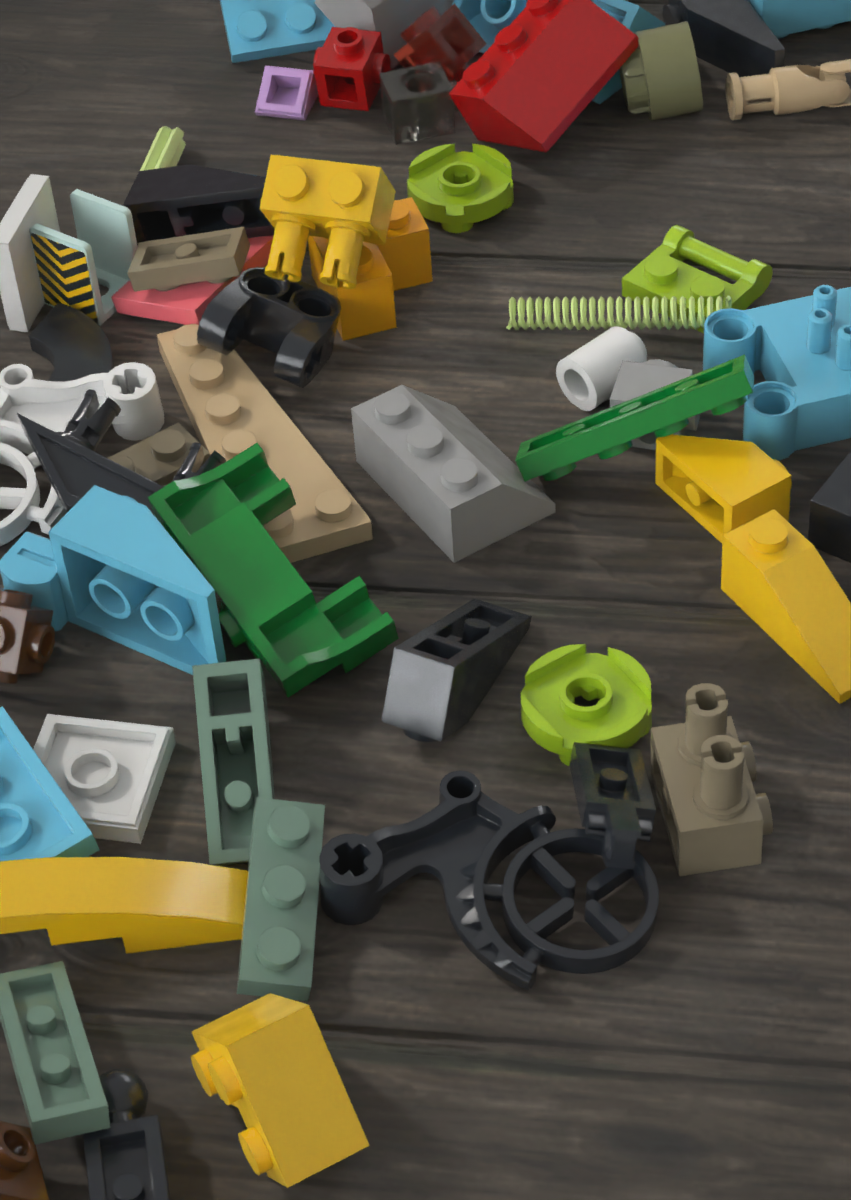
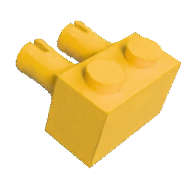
[259,154,396,289]

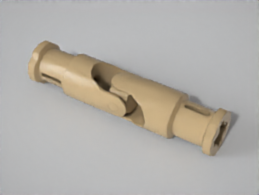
[725,59,851,121]

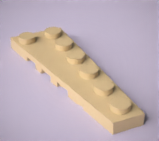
[157,324,373,563]

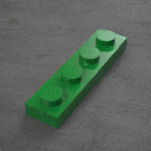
[515,355,754,482]

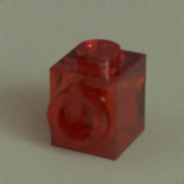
[393,3,487,94]

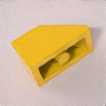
[655,434,792,543]

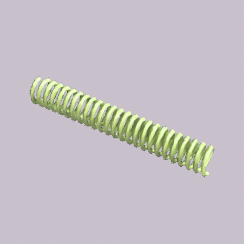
[506,295,732,330]

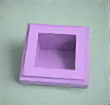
[255,65,318,121]

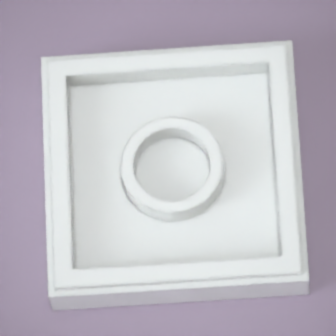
[0,174,60,332]
[33,714,176,844]

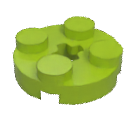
[406,143,514,233]
[521,644,652,766]

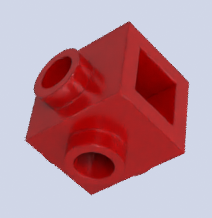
[313,27,391,111]

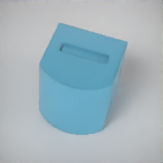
[0,532,68,631]

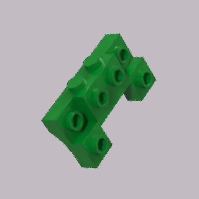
[147,443,399,698]

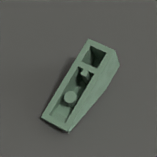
[192,659,275,866]

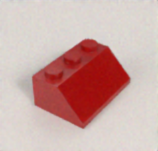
[449,0,639,152]

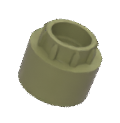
[619,21,703,121]

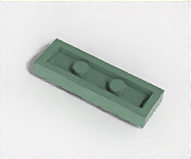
[236,797,325,1001]
[0,961,110,1145]

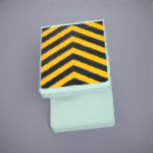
[29,189,137,326]

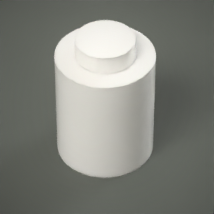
[556,326,647,411]

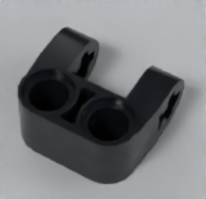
[197,267,341,388]

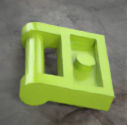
[622,225,773,333]

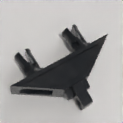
[17,389,226,525]

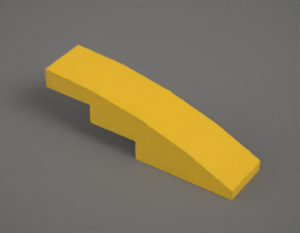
[0,857,248,954]

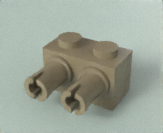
[650,683,773,876]

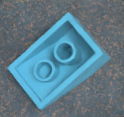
[49,485,226,675]

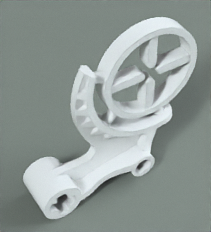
[0,362,164,546]

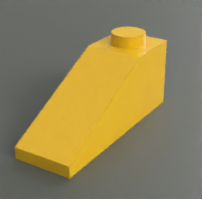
[721,509,851,704]

